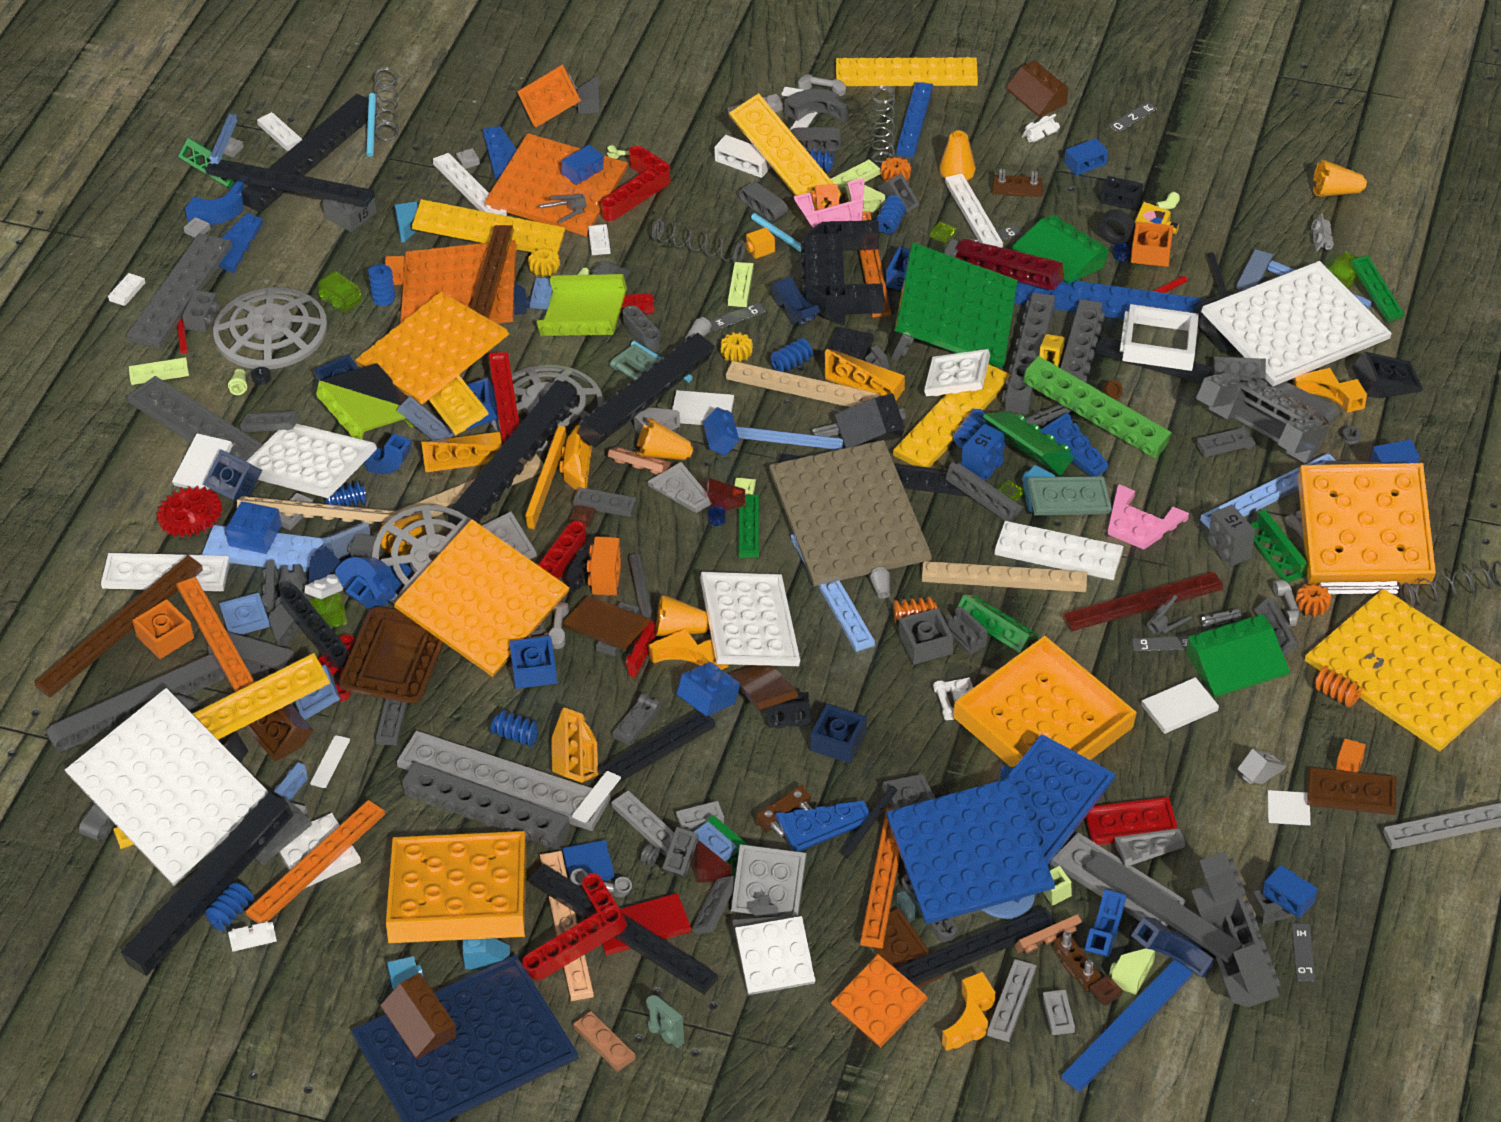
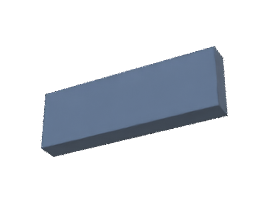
[1237,249,1273,291]
[397,396,454,440]

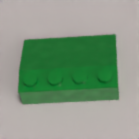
[1012,214,1109,284]
[983,411,1074,476]
[1186,614,1290,698]

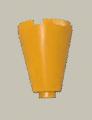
[939,130,976,180]
[1313,160,1367,197]
[636,418,693,460]
[379,513,427,557]
[655,595,710,636]

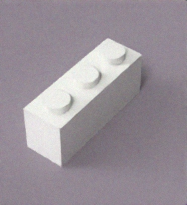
[715,135,771,178]

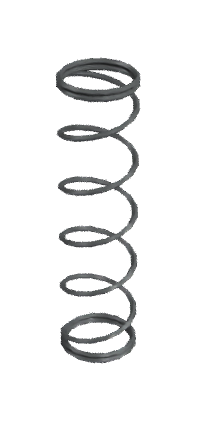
[374,68,398,141]
[871,86,895,169]
[652,218,745,264]
[1401,561,1501,608]

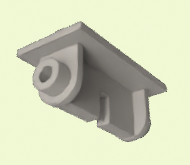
[1311,213,1334,251]

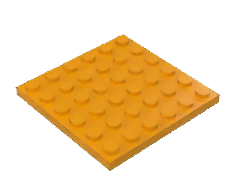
[355,292,509,405]
[394,519,570,677]

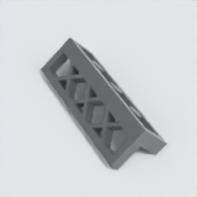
[946,462,1023,522]

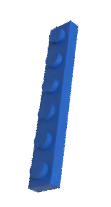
[897,82,933,157]

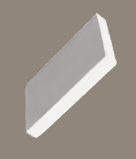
[673,390,734,425]
[172,434,233,491]
[1141,677,1219,734]

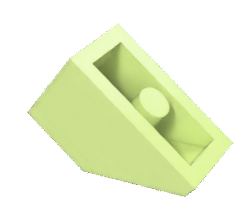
[845,185,885,212]
[1109,948,1155,995]

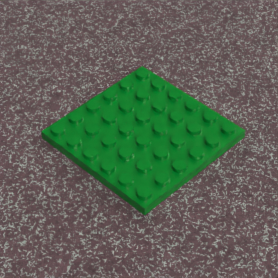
[894,243,1018,369]

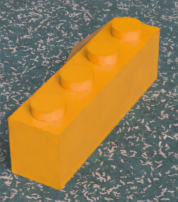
[825,349,905,401]
[421,432,502,472]

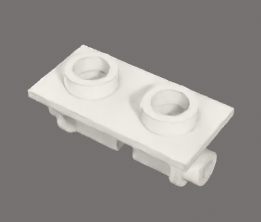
[1022,114,1060,143]
[228,921,277,952]

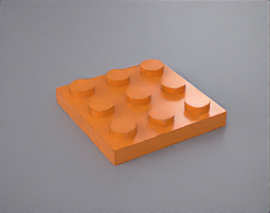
[517,65,581,128]
[831,954,928,1048]

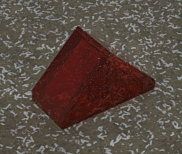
[707,478,745,513]
[697,842,732,882]

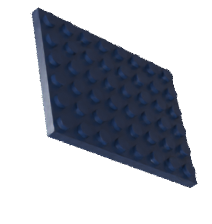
[351,955,579,1122]

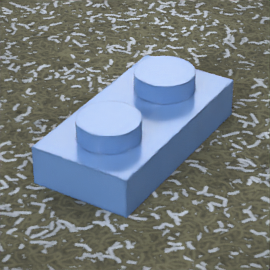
[530,277,553,310]
[274,762,308,801]
[694,822,737,864]

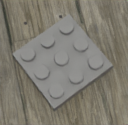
[731,845,807,917]

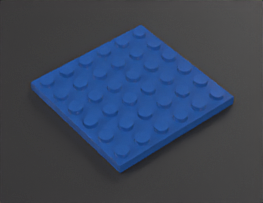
[886,777,1055,924]

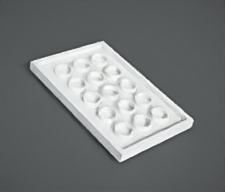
[246,424,377,498]
[700,572,800,666]

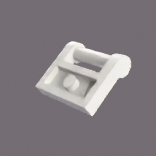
[933,677,973,720]

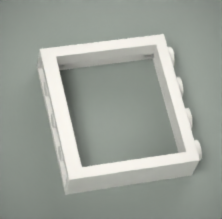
[1120,304,1199,371]

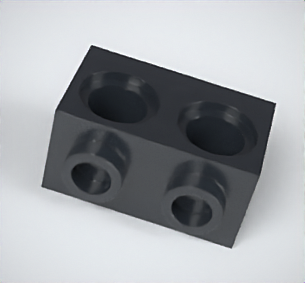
[1101,176,1143,211]
[767,692,811,728]

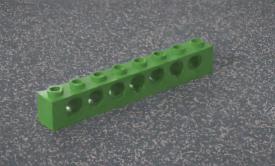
[1023,356,1171,459]

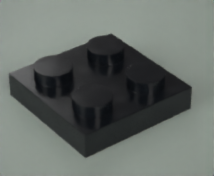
[828,326,874,361]

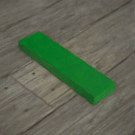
[1351,255,1405,322]
[739,494,759,558]

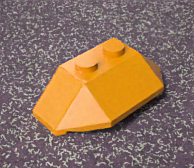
[560,425,592,491]
[552,707,598,783]

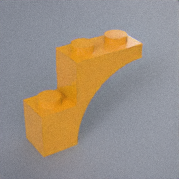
[1293,368,1367,413]
[649,629,729,670]
[942,972,995,1051]

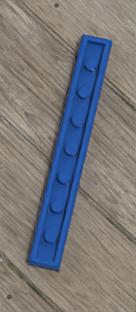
[1062,960,1193,1092]

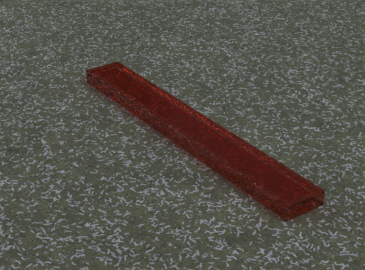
[1063,572,1223,632]

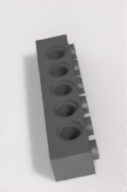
[1061,299,1105,383]

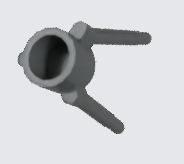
[539,193,586,223]
[1147,595,1192,635]

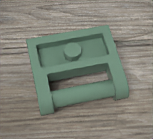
[610,344,660,380]
[646,995,684,1048]

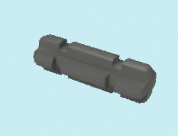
[1201,609,1242,628]

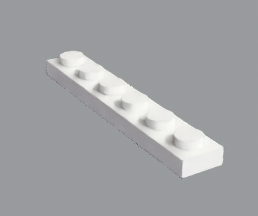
[433,153,507,216]
[945,173,1003,248]

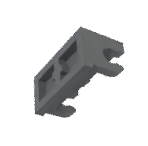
[946,606,987,655]

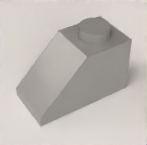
[634,408,680,434]
[1238,749,1286,784]

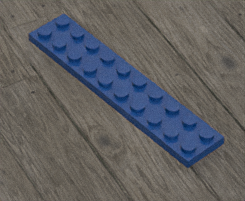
[1014,280,1202,319]

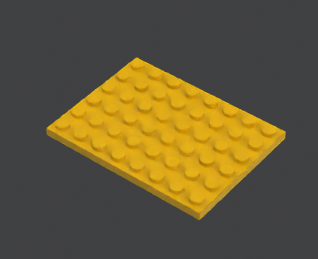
[1305,590,1501,752]

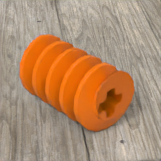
[893,597,937,623]
[1315,665,1363,708]

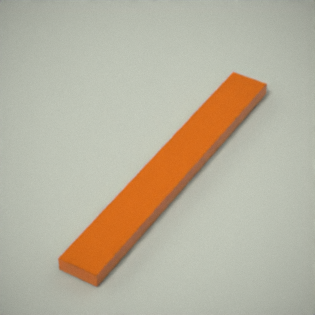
[858,211,891,317]
[176,576,255,692]
[246,800,385,924]
[861,808,900,948]

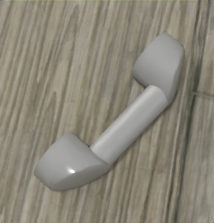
[798,74,846,96]
[1273,580,1300,627]
[549,601,569,649]
[570,869,632,897]

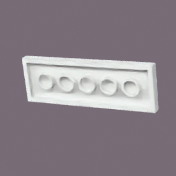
[995,521,1124,580]
[101,553,230,591]

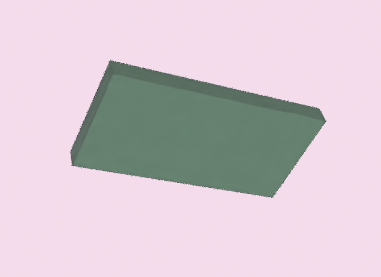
[1027,476,1112,515]

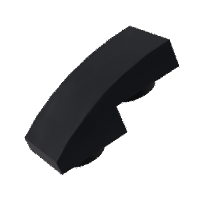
[567,550,590,595]

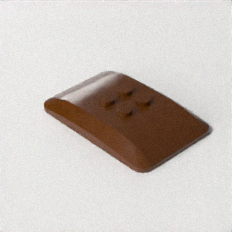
[339,607,444,703]

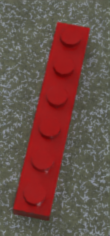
[488,352,520,446]

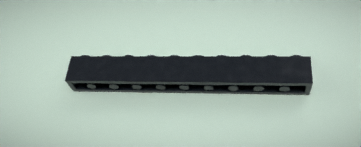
[242,94,369,213]
[577,333,715,448]
[448,379,578,526]
[121,792,294,977]

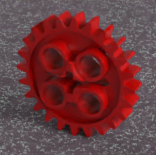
[157,486,223,538]

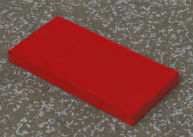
[1085,797,1178,845]
[596,893,691,956]

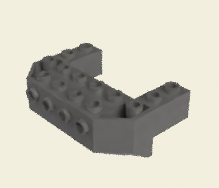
[1196,371,1330,464]
[1192,851,1281,1007]

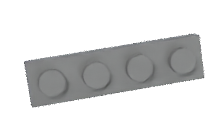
[612,791,674,857]
[987,959,1037,1042]

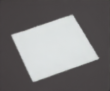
[1268,790,1310,825]

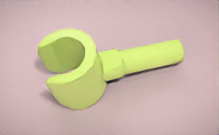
[607,145,629,159]

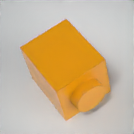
[745,227,775,259]

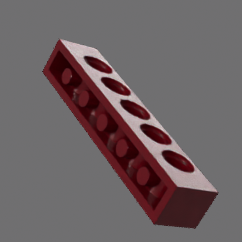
[955,238,1064,290]

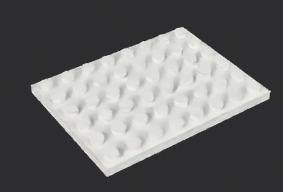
[1201,261,1392,387]
[65,688,268,887]

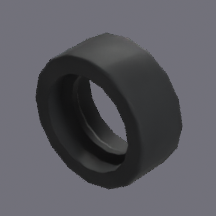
[1098,209,1135,245]

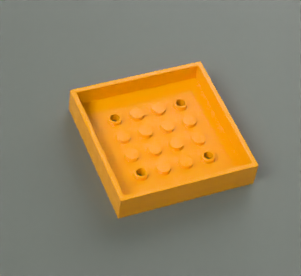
[1298,463,1436,586]
[953,636,1137,767]
[386,831,527,943]

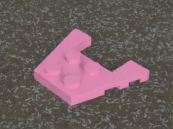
[794,178,865,228]
[1108,484,1189,550]

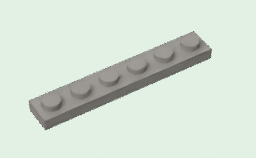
[1383,803,1501,849]

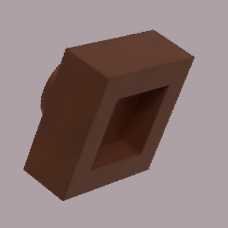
[570,504,596,528]
[1090,975,1123,1006]

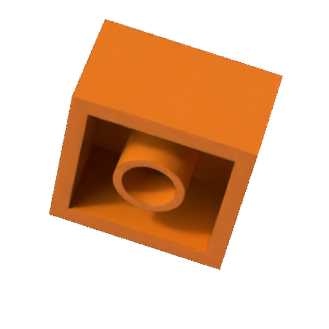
[1131,221,1174,267]
[587,537,621,596]
[132,599,194,659]

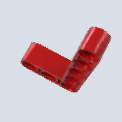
[601,146,671,221]
[538,521,587,580]
[523,873,627,981]

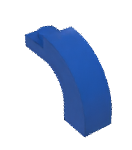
[185,181,245,225]
[363,433,411,474]
[335,557,396,600]
[345,564,412,609]
[1085,890,1127,957]

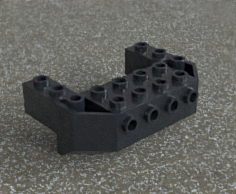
[801,220,884,326]

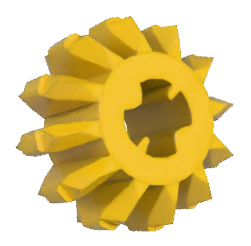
[528,247,560,277]
[721,332,753,363]

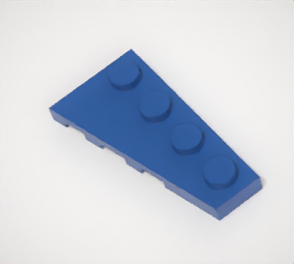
[483,126,517,180]
[218,213,263,273]
[1041,413,1108,477]
[775,800,870,852]

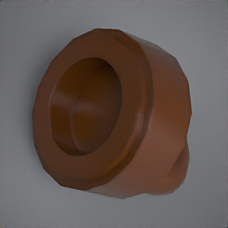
[1102,380,1123,399]

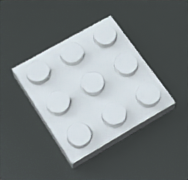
[924,349,990,396]
[279,813,361,889]
[735,916,815,995]

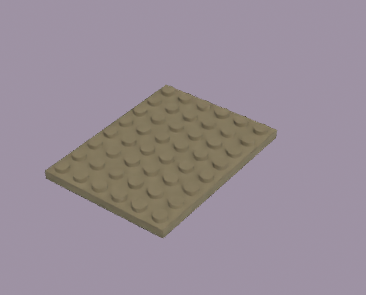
[769,440,931,586]

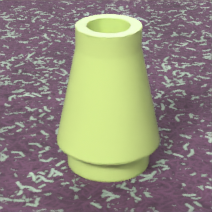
[228,369,247,395]

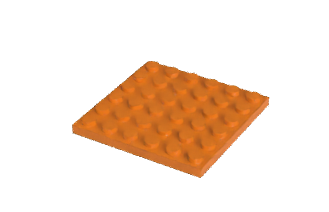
[485,133,628,236]
[400,240,517,324]

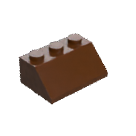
[1006,60,1068,117]
[245,703,313,761]
[381,973,456,1060]

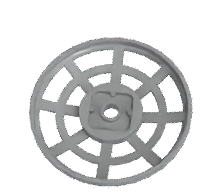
[213,287,327,369]
[490,365,604,451]
[372,505,471,604]

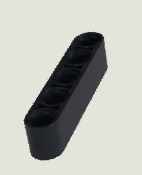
[280,584,348,669]

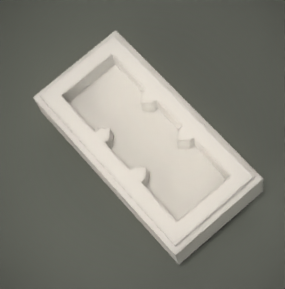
[588,224,610,255]
[108,273,145,306]

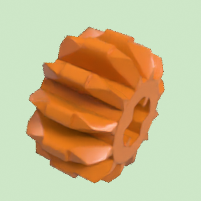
[880,156,911,181]
[1295,582,1331,617]

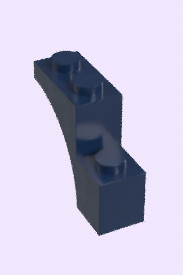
[770,277,820,326]
[1131,917,1217,978]

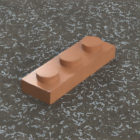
[608,446,671,474]
[1014,914,1082,954]
[573,1011,635,1072]

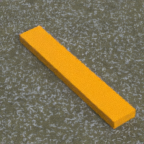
[526,426,567,529]

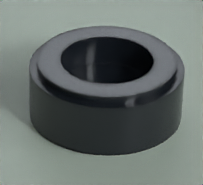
[251,367,271,385]

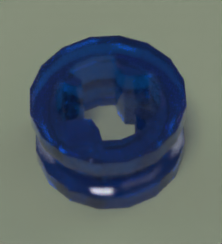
[1113,243,1130,261]
[708,506,726,526]

